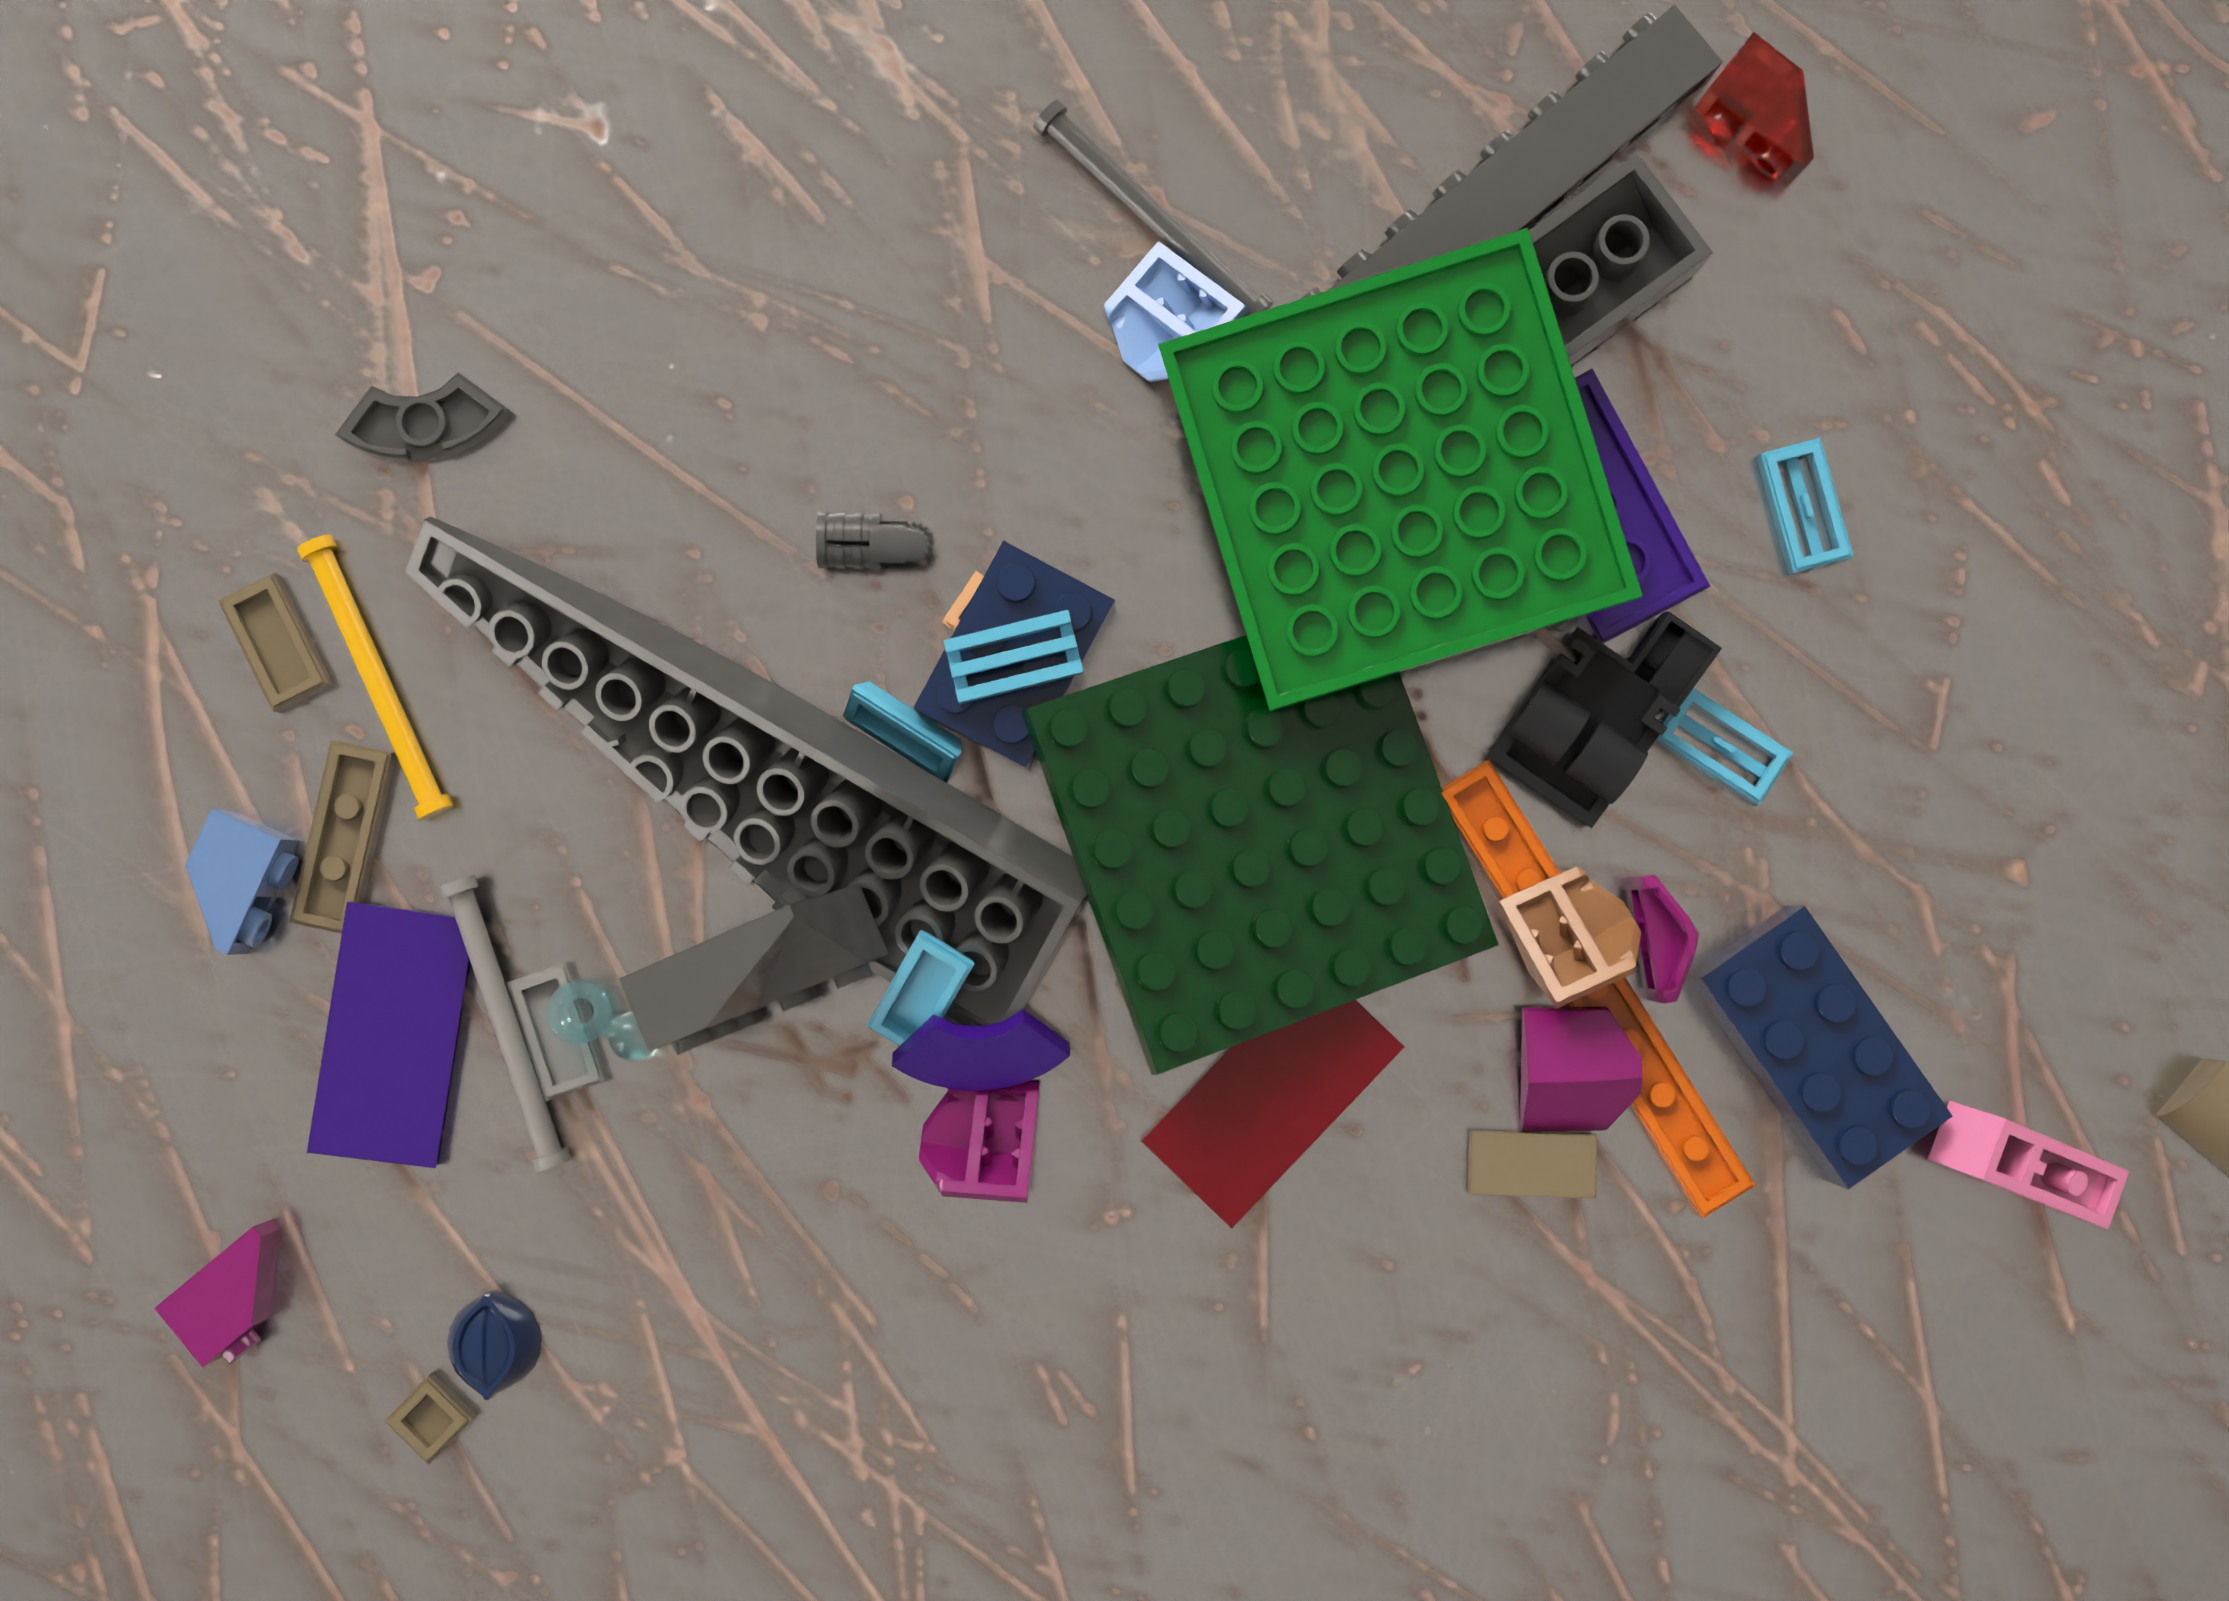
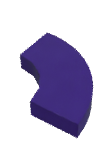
[892,1009,1070,1091]

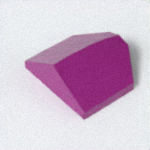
[1626,875,1699,1003]
[1520,1006,1642,1132]
[919,1081,1040,1203]

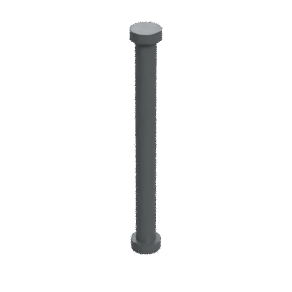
[1033,99,1274,317]

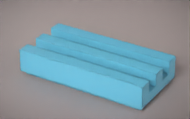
[1756,438,1854,576]
[943,610,1084,704]
[1656,688,1793,806]

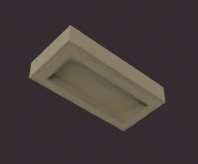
[218,573,334,713]
[1467,1130,1597,1199]

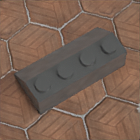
[1529,152,1714,365]

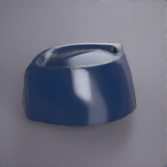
[447,1290,542,1400]

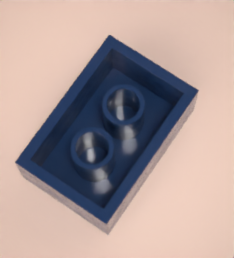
[913,540,1115,771]

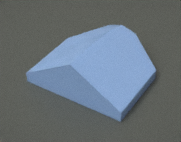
[1104,241,1249,382]

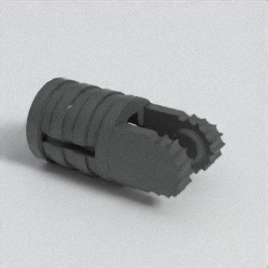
[816,512,933,569]

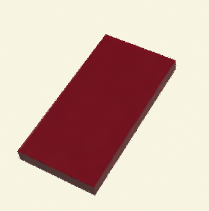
[1141,1000,1405,1229]

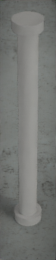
[438,875,572,1172]

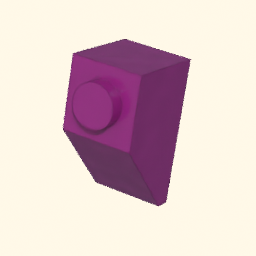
[154,1219,281,1367]

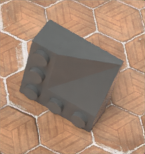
[619,884,888,1055]

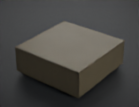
[384,1372,478,1465]

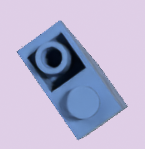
[185,808,300,955]

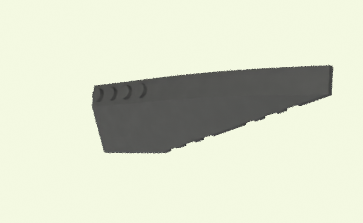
[405,516,1088,1026]

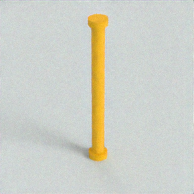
[297,534,454,821]

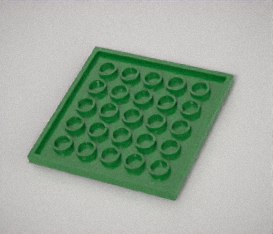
[1158,227,1643,712]

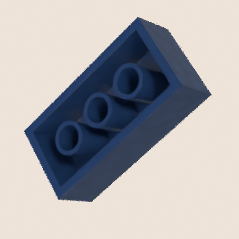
[1686,906,1953,1190]

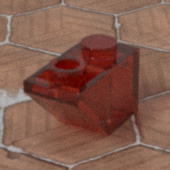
[1694,32,1814,184]

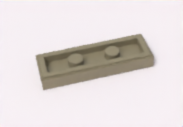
[289,740,397,934]

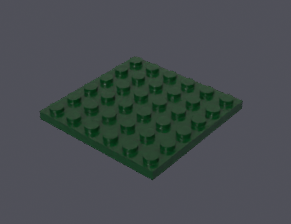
[1021,635,1499,1075]

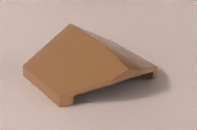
[1499,867,1641,1008]

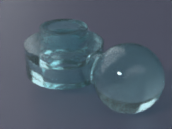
[546,980,654,1061]

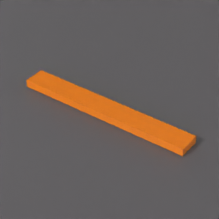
[1441,759,1756,1218]

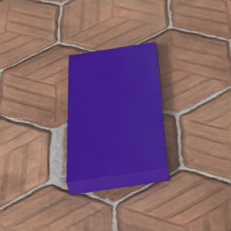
[1575,368,1711,644]
[307,901,469,1168]

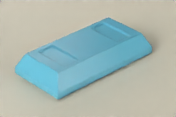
[843,681,961,783]
[867,930,975,1046]

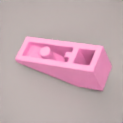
[1928,1100,2130,1230]

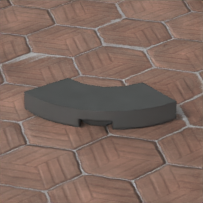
[335,372,513,462]

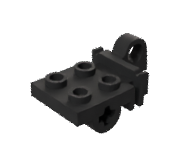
[1488,611,1722,829]

